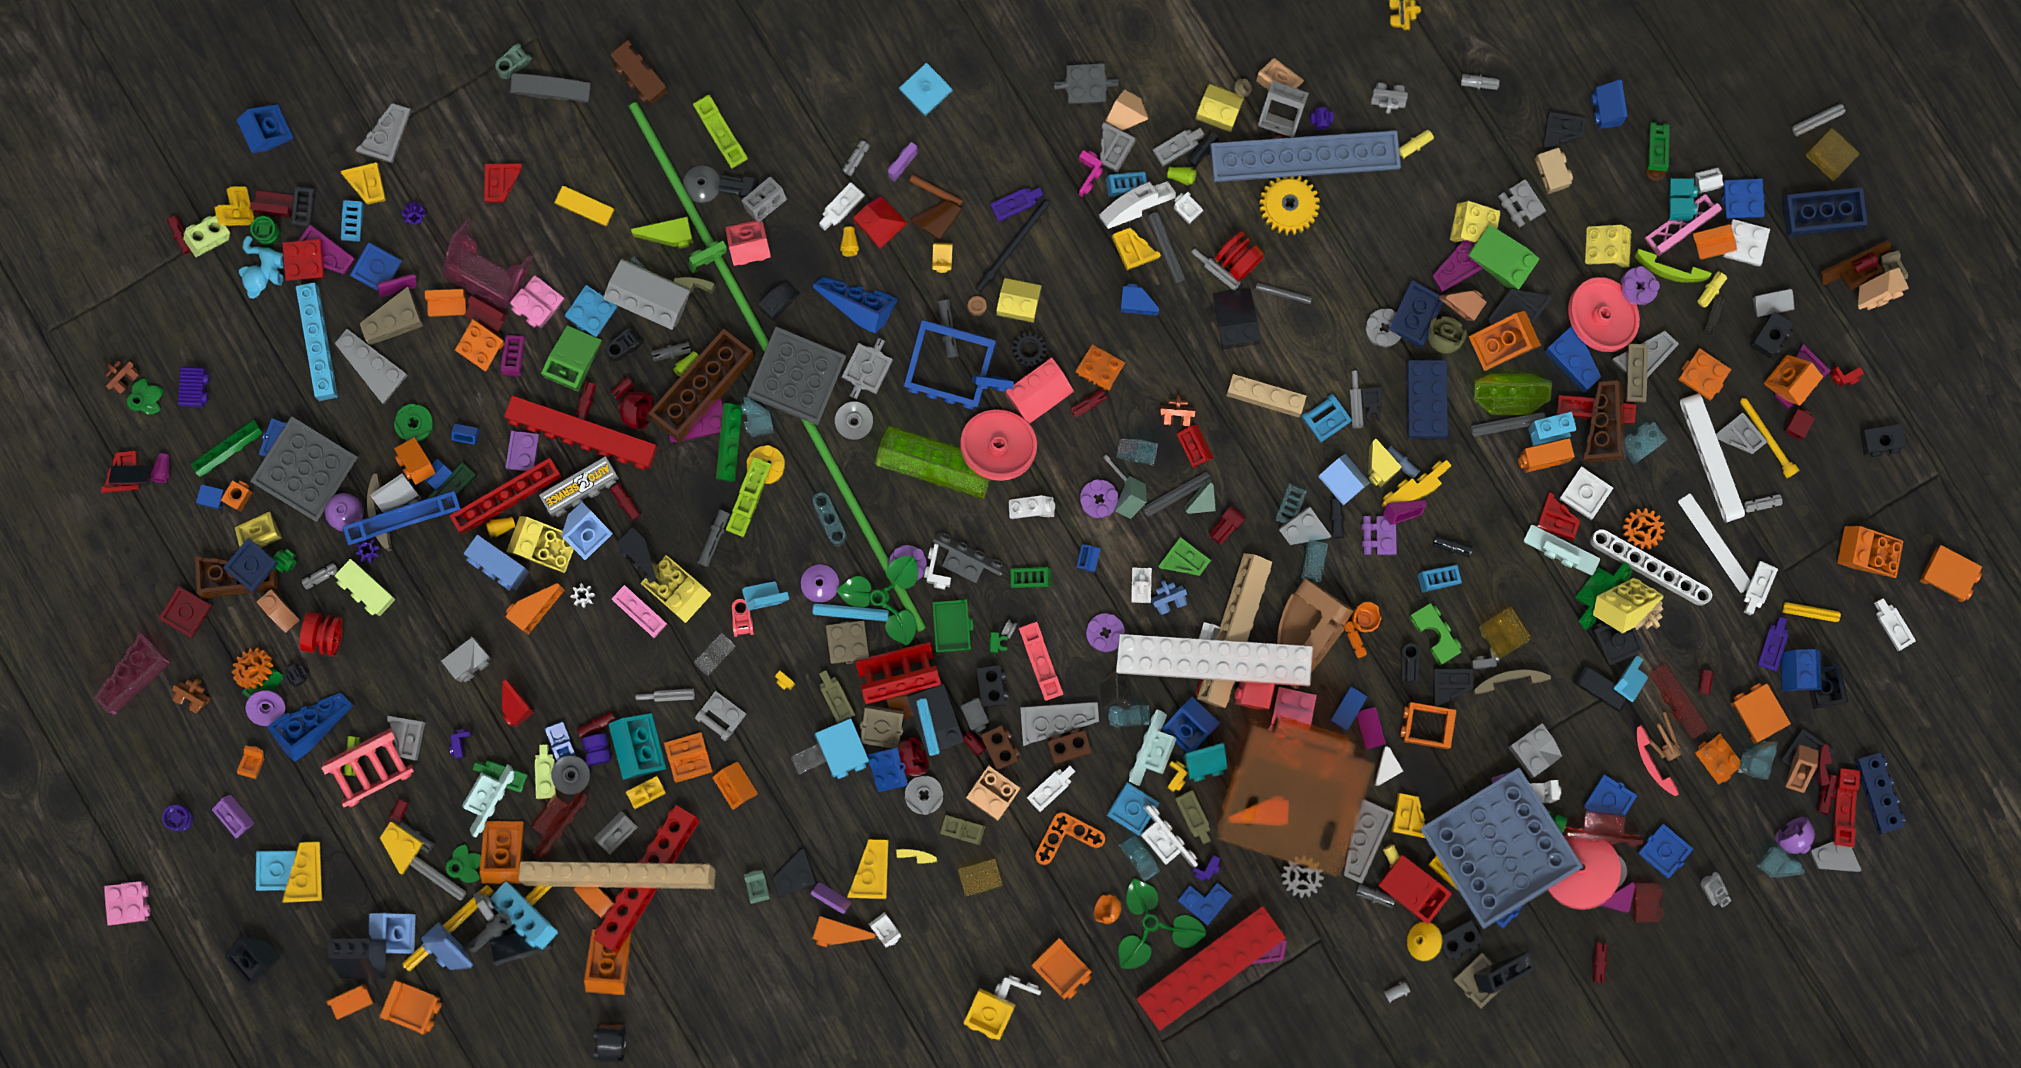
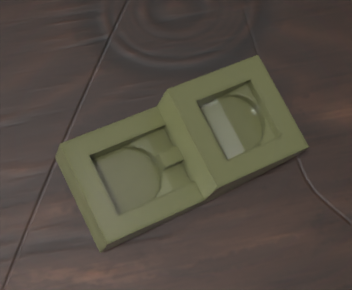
[673,277,716,294]
[940,815,985,845]

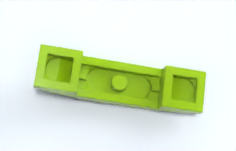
[693,95,748,168]
[1634,249,1711,283]

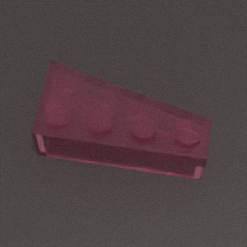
[94,632,171,716]

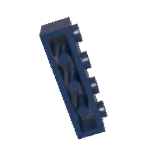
[1854,753,1905,834]

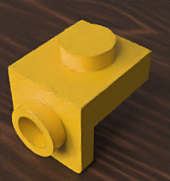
[932,243,952,273]
[1167,761,1187,792]

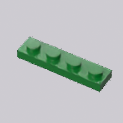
[716,403,742,482]
[191,419,263,478]

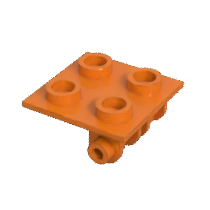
[455,319,504,371]
[1076,344,1125,391]

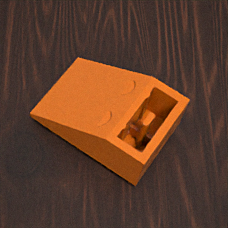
[1837,526,1903,578]

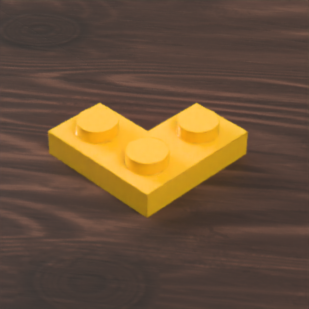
[215,187,254,226]

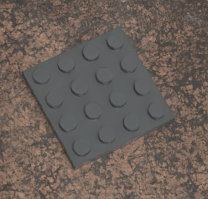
[747,327,846,426]
[250,417,358,522]

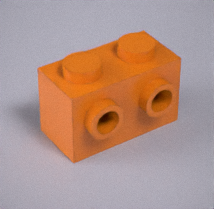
[394,437,436,485]

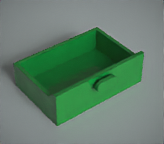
[933,599,973,653]

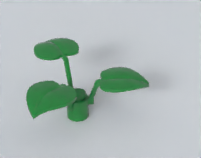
[837,556,918,645]
[1118,879,1206,969]

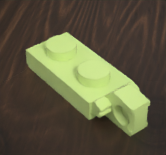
[535,744,556,799]

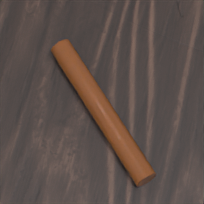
[910,175,963,207]

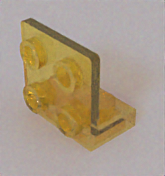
[1806,129,1859,181]
[1479,607,1532,659]

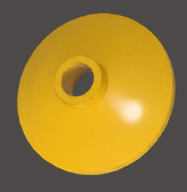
[1407,922,1442,961]

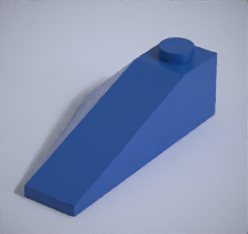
[267,693,353,762]

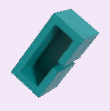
[1669,179,1697,221]

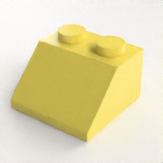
[1196,84,1244,132]
[997,278,1041,323]
[1368,439,1401,487]

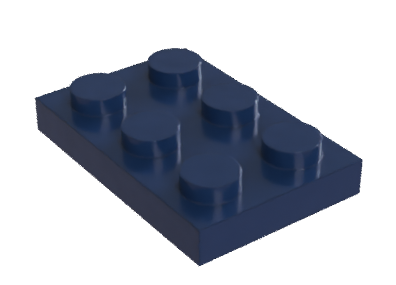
[1388,280,1443,348]

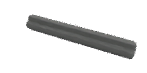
[1148,212,1185,283]
[1471,412,1546,437]
[1142,472,1212,517]

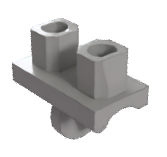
[1371,83,1408,114]
[1701,872,1731,907]

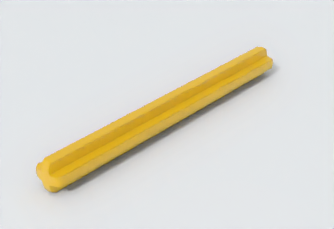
[402,885,494,971]

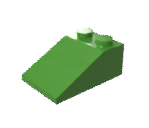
[1467,225,1540,290]

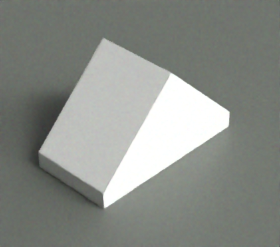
[1374,746,1403,786]

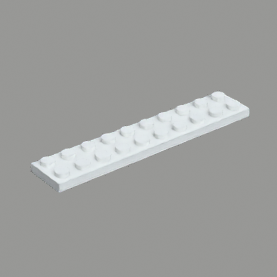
[1116,634,1313,686]

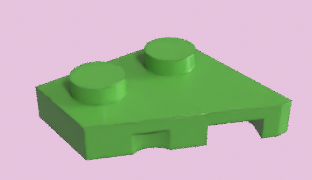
[689,241,727,274]
[1158,537,1211,576]

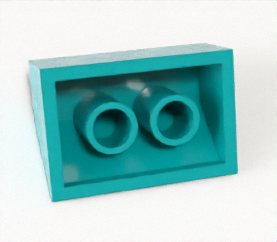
[609,713,666,780]

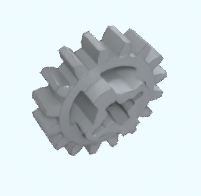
[1281,855,1324,898]

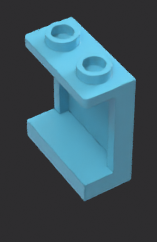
[1528,412,1576,447]
[814,719,869,779]

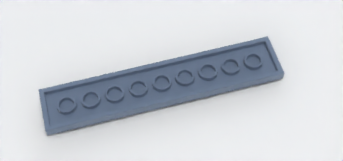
[1210,131,1401,182]

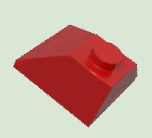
[853,196,907,249]
[502,679,535,727]

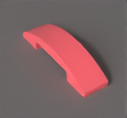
[1019,622,1063,701]
[1637,725,1680,796]

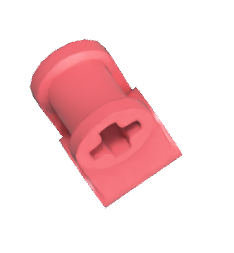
[732,599,754,637]

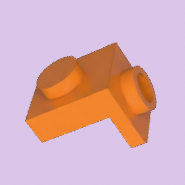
[237,746,264,779]

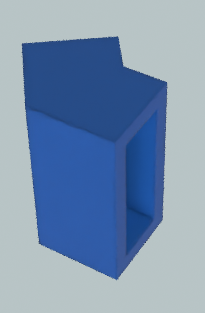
[452,424,480,445]
[425,459,452,490]
[1076,544,1101,573]

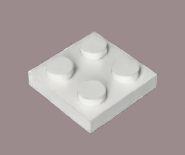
[1723,219,1770,266]
[1559,467,1613,520]

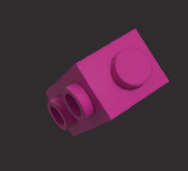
[1079,150,1104,197]

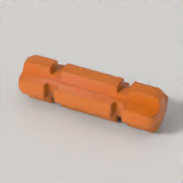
[1344,621,1367,658]

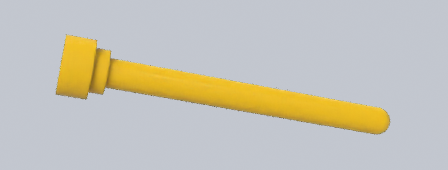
[1740,398,1800,478]

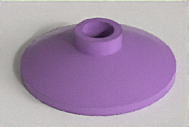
[801,564,839,603]
[246,690,285,726]

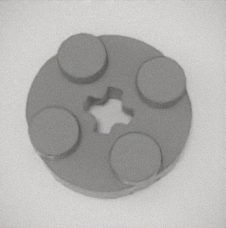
[1365,309,1401,348]
[905,776,943,815]

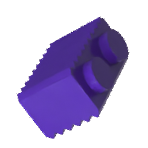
[178,367,210,408]

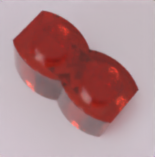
[1633,883,1663,923]

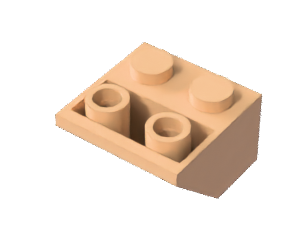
[1858,268,1909,310]
[966,766,1020,821]

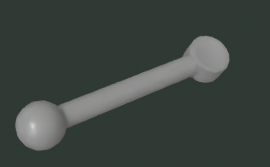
[1103,454,1127,483]

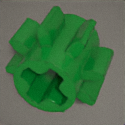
[273,549,297,573]

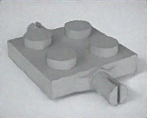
[842,338,893,399]

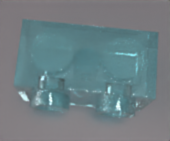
[1625,422,1668,465]

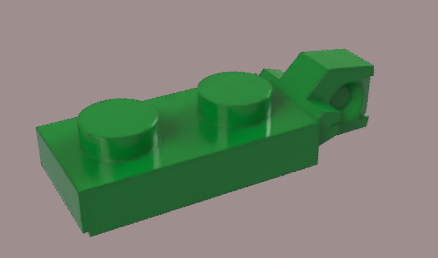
[473,760,528,793]

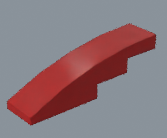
[1557,395,1636,425]

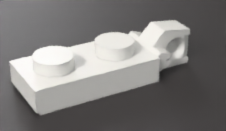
[819,183,865,230]
[1744,561,1778,615]
[1874,598,1915,651]
[1027,766,1075,812]

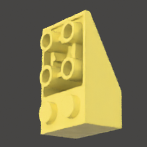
[506,516,574,573]
[640,555,711,623]
[1593,578,1664,633]

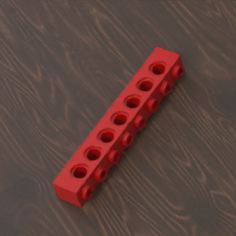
[593,805,700,954]

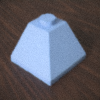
[562,502,612,560]
[369,913,415,954]

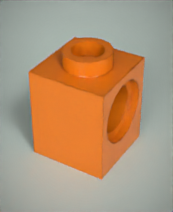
[221,480,253,512]

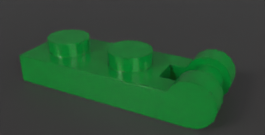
[1648,122,1669,171]

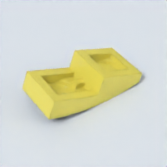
[897,849,937,864]

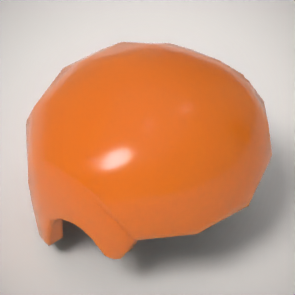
[1352,602,1382,633]
[1094,894,1121,924]

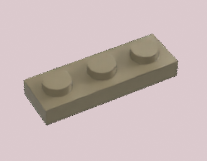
[1626,344,1648,403]

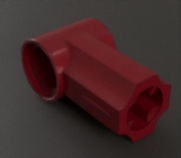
[1209,506,1246,545]

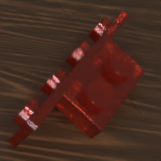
[1650,665,1708,739]
[530,791,588,859]
[1564,811,1644,846]

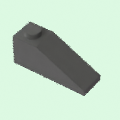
[961,698,989,733]

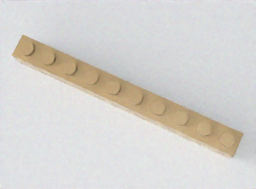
[519,862,715,889]

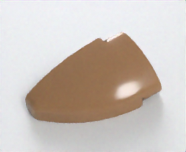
[1277,578,1354,689]

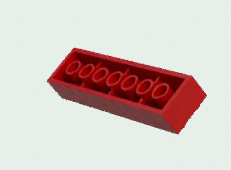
[1137,906,1286,1031]

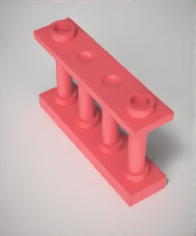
[322,727,414,807]

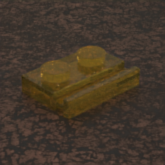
[958,859,1003,897]

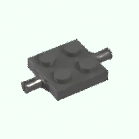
[1054,64,1119,104]

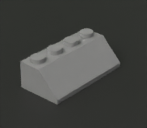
[603,259,691,330]

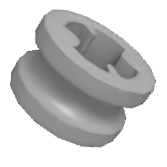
[1001,619,1017,639]

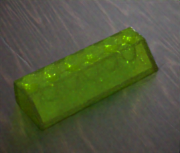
[875,426,991,499]

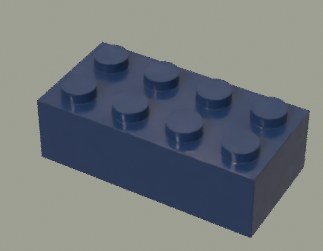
[1782,187,1868,237]
[1406,360,1448,440]

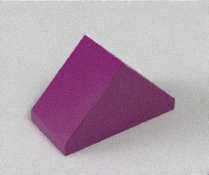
[1599,882,1635,913]

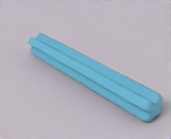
[813,604,889,621]

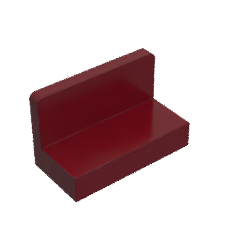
[250,191,294,218]
[465,296,508,333]

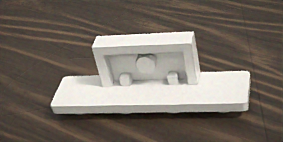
[1140,805,1198,867]

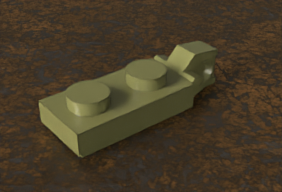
[819,670,855,724]
[1175,790,1210,845]

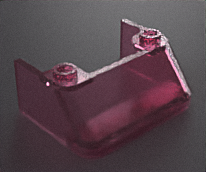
[442,220,533,310]

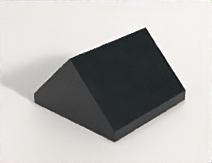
[1809,664,1849,709]

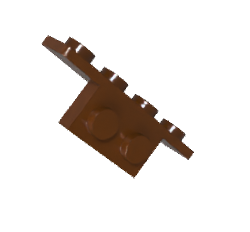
[1821,240,1891,291]

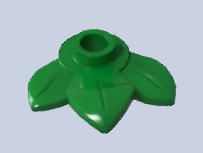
[127,378,163,414]
[446,845,481,883]

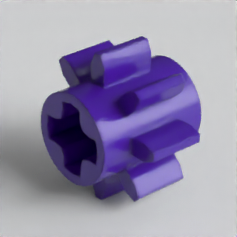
[1310,107,1334,129]
[401,201,426,225]
[355,540,380,563]

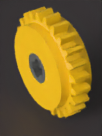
[1259,176,1320,235]

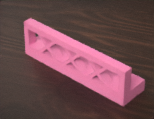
[1645,194,1722,257]

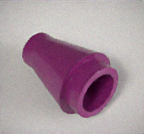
[150,453,170,483]

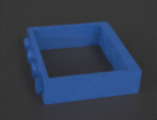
[904,320,997,409]

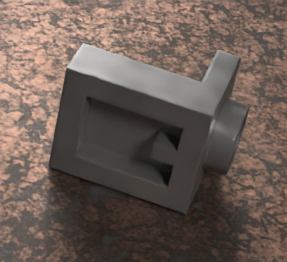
[1470,647,1499,670]

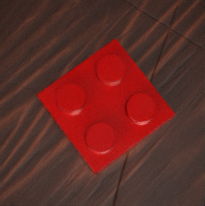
[283,239,325,281]

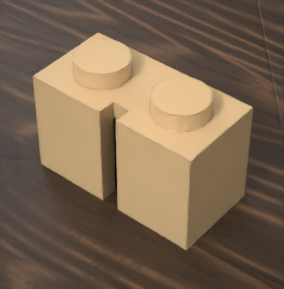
[1535,148,1573,194]

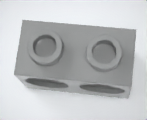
[741,177,787,223]

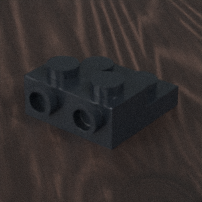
[1592,622,1645,666]

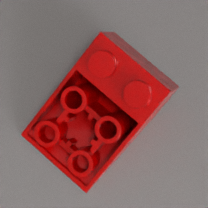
[1378,855,1452,924]

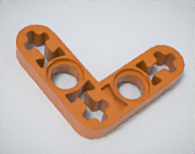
[1036,813,1105,865]

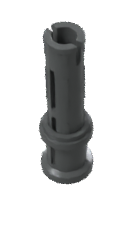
[468,913,511,952]

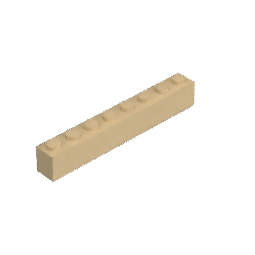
[1197,553,1272,708]

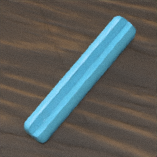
[916,698,940,756]

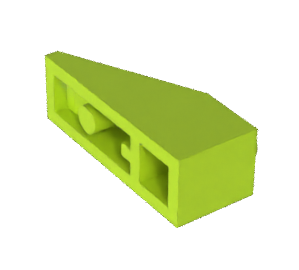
[631,217,693,248]

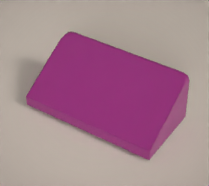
[376,273,416,297]
[1356,707,1386,750]

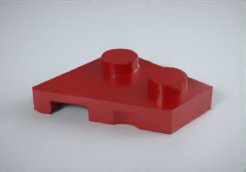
[484,164,522,203]
[101,451,140,493]
[1537,492,1580,540]

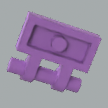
[1361,516,1397,555]

